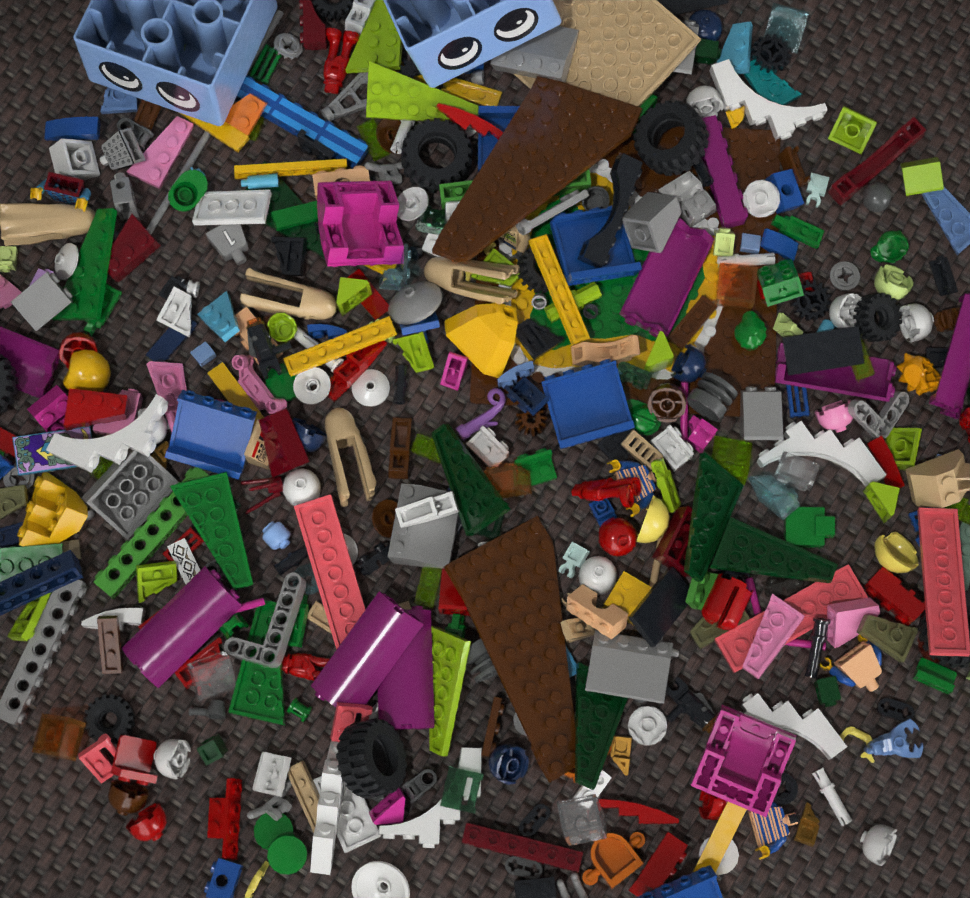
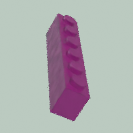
[702,115,748,228]

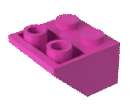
[27,385,68,432]

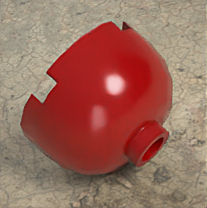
[59,332,98,369]
[598,517,638,557]
[699,790,727,820]
[126,803,167,841]

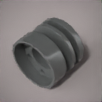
[686,372,738,422]
[466,639,498,683]

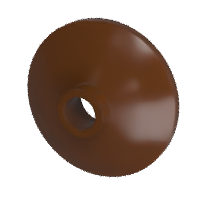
[376,119,401,154]
[372,500,398,538]

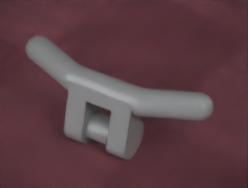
[365,162,404,185]
[247,779,292,821]

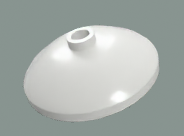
[352,861,410,898]

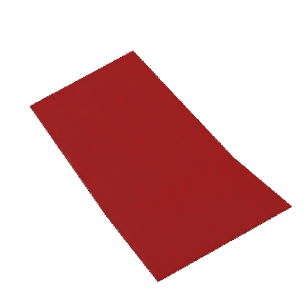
[347,269,389,320]
[867,436,905,488]

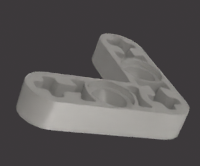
[848,391,909,439]

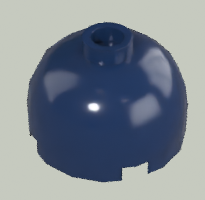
[689,9,722,41]
[671,344,706,383]
[292,417,327,452]
[488,743,529,785]

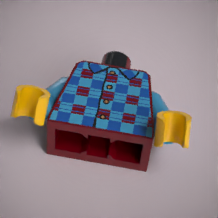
[30,172,91,212]

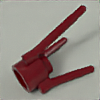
[241,476,283,514]

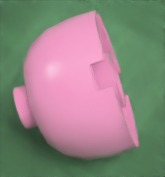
[814,399,853,433]

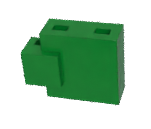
[784,506,835,548]

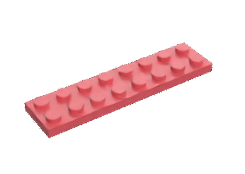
[294,494,366,650]
[917,507,970,657]
[715,564,868,673]

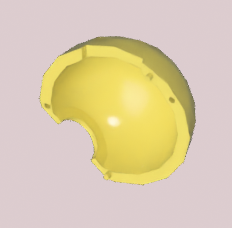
[636,495,670,543]
[874,532,919,573]

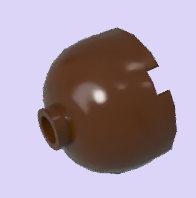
[648,383,687,423]
[108,779,149,816]

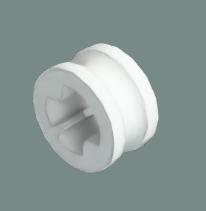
[186,280,200,298]

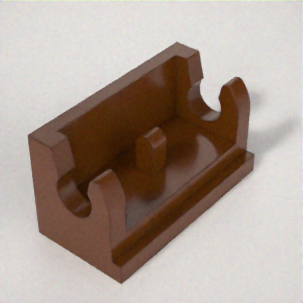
[778,145,811,187]

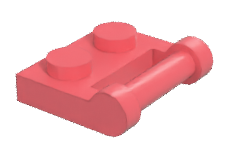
[330,702,373,742]
[78,734,117,784]

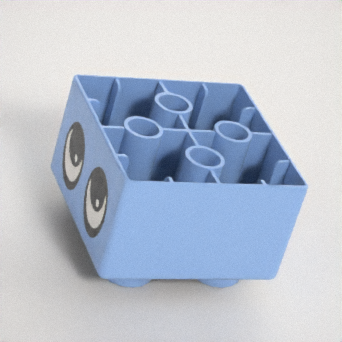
[73,0,277,126]
[383,0,561,88]

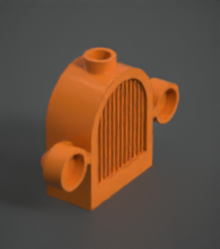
[582,831,645,889]

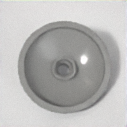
[388,281,442,325]

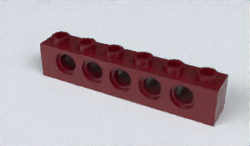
[461,823,583,873]

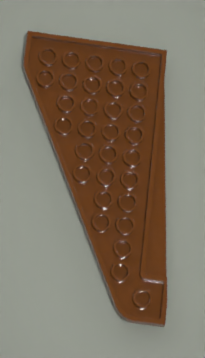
[432,76,642,262]
[444,516,575,783]

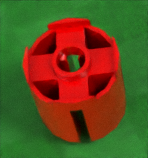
[702,574,753,630]

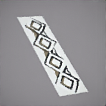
[167,538,200,584]

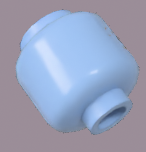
[262,521,291,550]

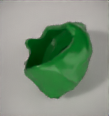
[870,230,909,263]
[734,311,767,351]

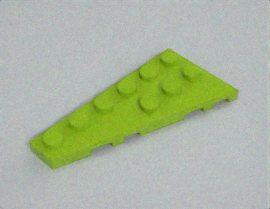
[345,0,403,74]
[366,61,478,124]
[429,626,471,756]

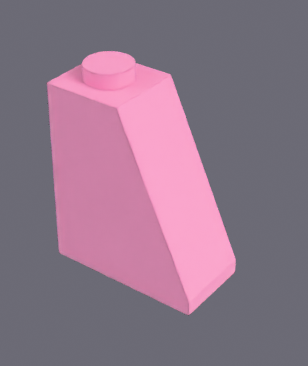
[93,389,143,436]
[826,597,880,648]

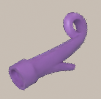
[455,388,506,441]

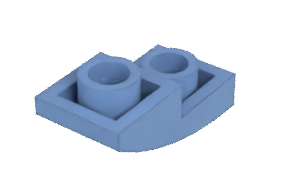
[497,361,534,389]

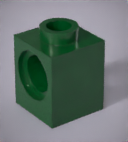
[694,39,721,65]
[814,676,841,707]
[196,733,228,766]

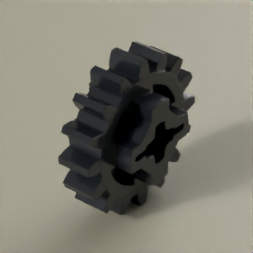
[751,34,792,74]
[790,280,832,321]

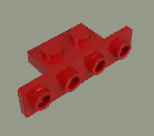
[207,778,242,860]

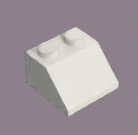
[49,138,100,180]

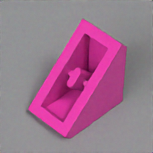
[440,352,468,391]
[368,788,405,825]

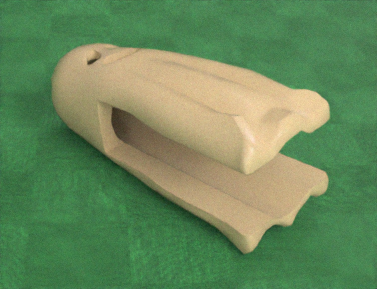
[0,203,96,247]
[424,256,520,304]
[240,268,337,320]
[324,408,376,507]

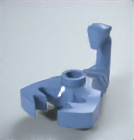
[864,719,923,758]

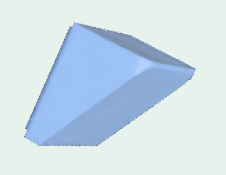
[740,233,761,254]
[190,341,217,368]

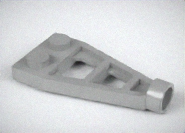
[320,72,368,122]
[516,189,589,235]

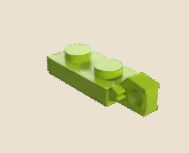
[651,458,681,513]

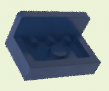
[504,376,549,416]

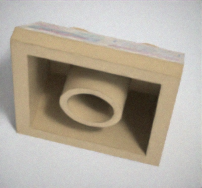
[244,419,270,470]

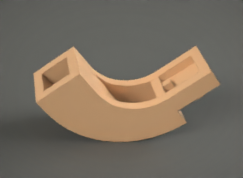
[571,335,640,366]

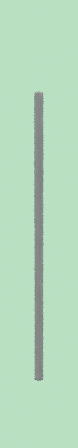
[147,10,284,234]

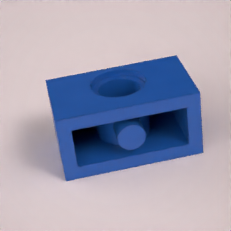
[765,169,804,214]
[204,858,243,898]

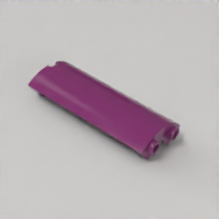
[619,218,715,337]
[929,293,970,420]
[0,327,60,399]
[775,341,896,402]
[122,566,242,688]
[311,591,424,717]
[378,606,435,730]

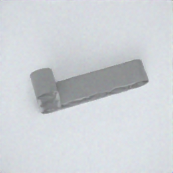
[224,572,306,668]

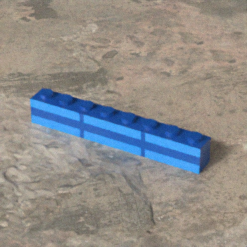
[235,75,368,168]

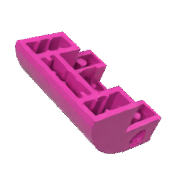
[317,181,404,267]
[691,705,796,817]

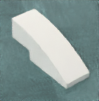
[345,0,376,35]
[395,491,460,528]
[81,608,146,632]

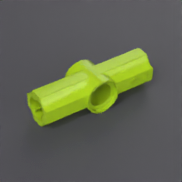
[544,282,602,323]

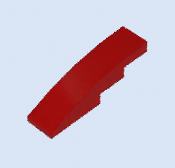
[435,103,503,140]
[328,340,387,402]
[598,799,679,824]

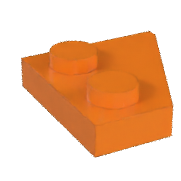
[225,93,268,136]

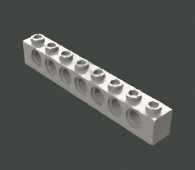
[0,580,87,727]

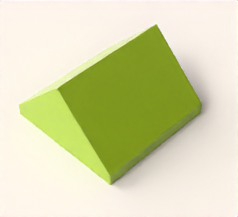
[828,106,877,154]
[900,157,944,196]
[336,277,372,317]
[643,331,674,376]
[885,428,922,471]
[863,482,900,523]

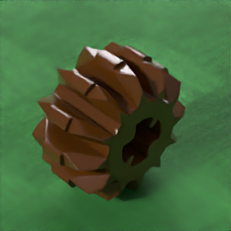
[934,307,960,332]
[515,409,547,437]

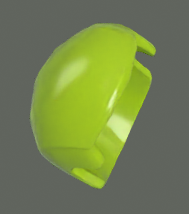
[267,313,297,342]

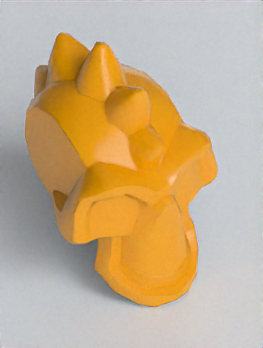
[897,353,941,396]

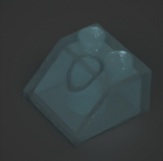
[764,3,809,53]
[748,475,800,520]

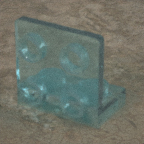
[379,243,411,291]

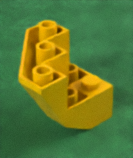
[444,303,518,378]
[17,472,88,546]

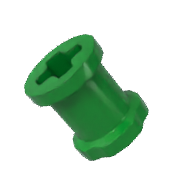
[287,698,313,723]

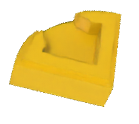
[726,105,745,129]

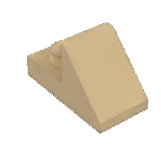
[560,618,595,643]

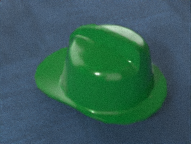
[168,170,208,212]
[627,399,661,436]

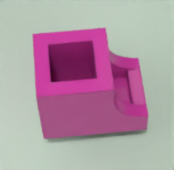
[687,415,718,453]

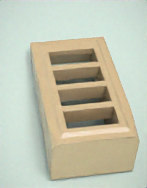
[621,430,663,470]

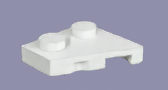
[156,287,192,338]

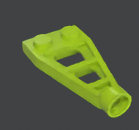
[7,593,51,641]

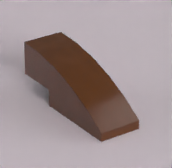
[388,417,412,479]

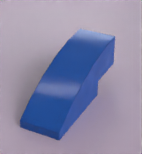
[44,117,101,141]

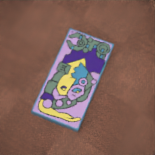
[12,426,92,476]

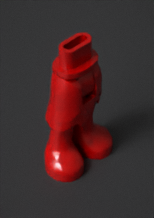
[323,28,360,94]
[571,477,641,508]
[282,653,330,681]

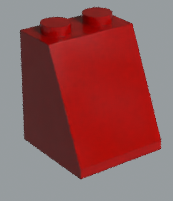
[439,569,470,616]

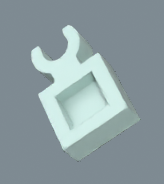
[806,173,829,208]
[559,542,590,578]

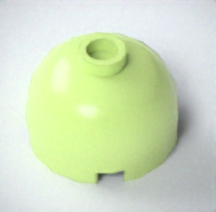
[874,264,914,300]

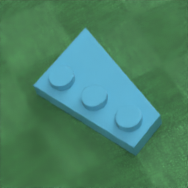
[717,21,753,74]
[197,291,240,342]

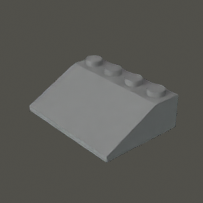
[490,26,579,83]
[81,448,178,540]
[388,483,459,569]
[585,630,673,704]

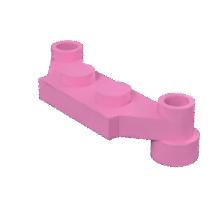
[232,354,287,414]

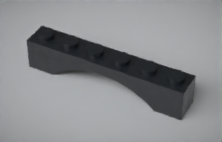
[577,153,643,268]

